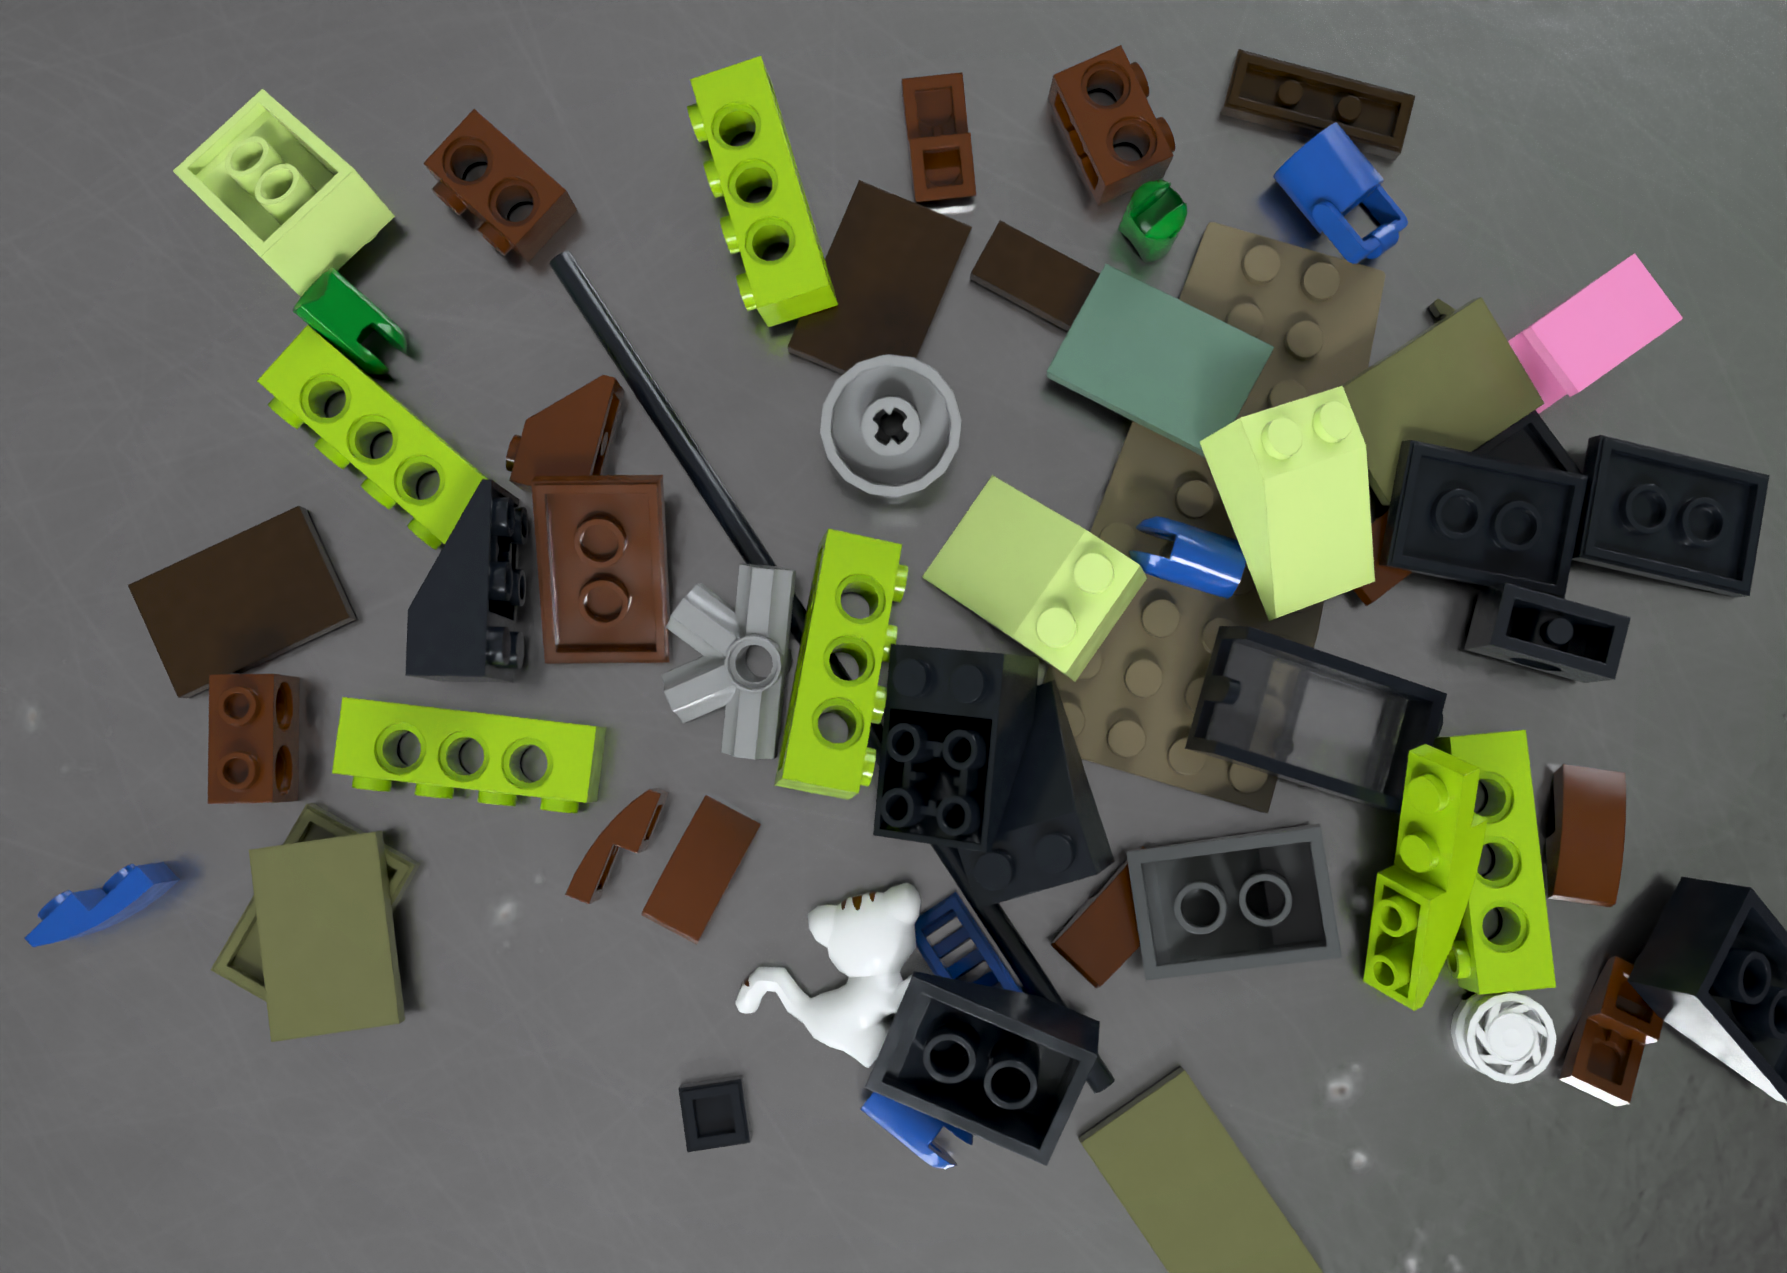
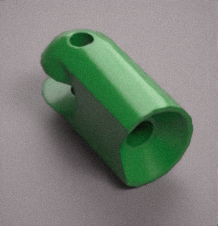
[1118,180,1187,263]
[293,267,407,375]

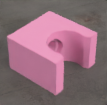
[1508,253,1683,414]

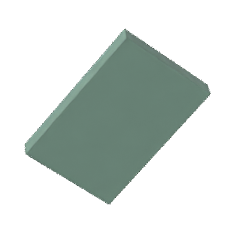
[1047,264,1274,457]

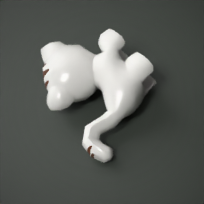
[735,882,921,1068]

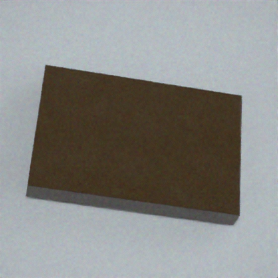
[787,180,972,374]
[128,506,356,699]

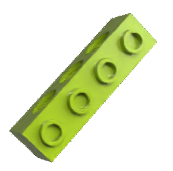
[687,56,838,328]
[257,325,489,550]
[774,528,908,800]
[332,697,607,813]
[1433,730,1556,995]

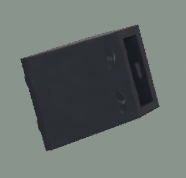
[405,479,528,683]
[873,644,1039,853]

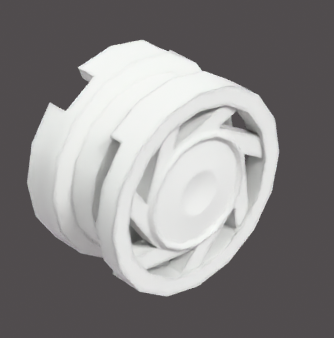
[1450,991,1556,1084]

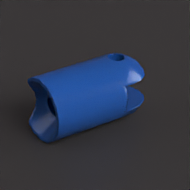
[1129,516,1246,599]
[860,1092,973,1169]

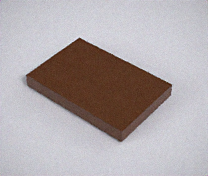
[531,475,672,664]

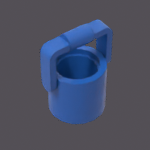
[1273,122,1408,264]

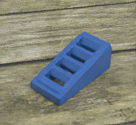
[915,892,1024,993]

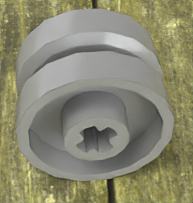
[820,354,962,497]

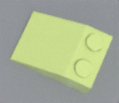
[173,89,395,297]
[1199,386,1375,621]
[922,475,1147,682]

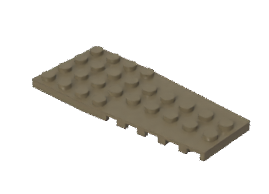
[1042,222,1386,814]

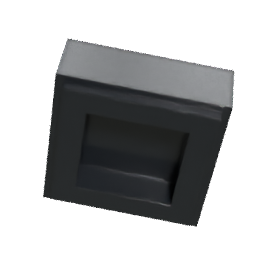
[678,1075,752,1152]

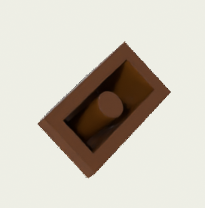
[506,375,625,493]

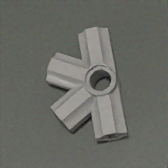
[661,564,796,760]

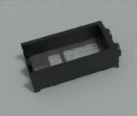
[1185,626,1447,814]

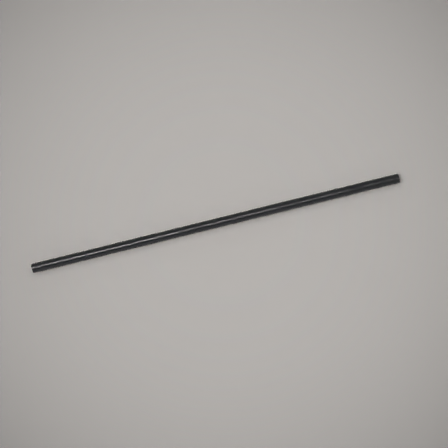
[549,251,1115,1094]

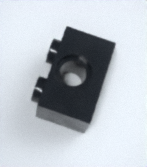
[1465,583,1631,683]

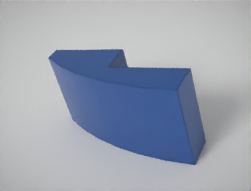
[24,862,180,947]

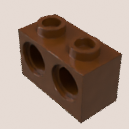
[1048,45,1175,206]
[423,109,577,262]
[208,674,300,804]

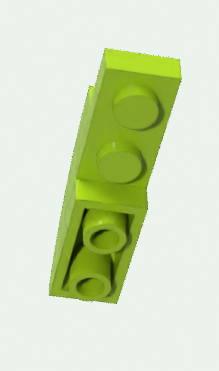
[1363,744,1488,1011]

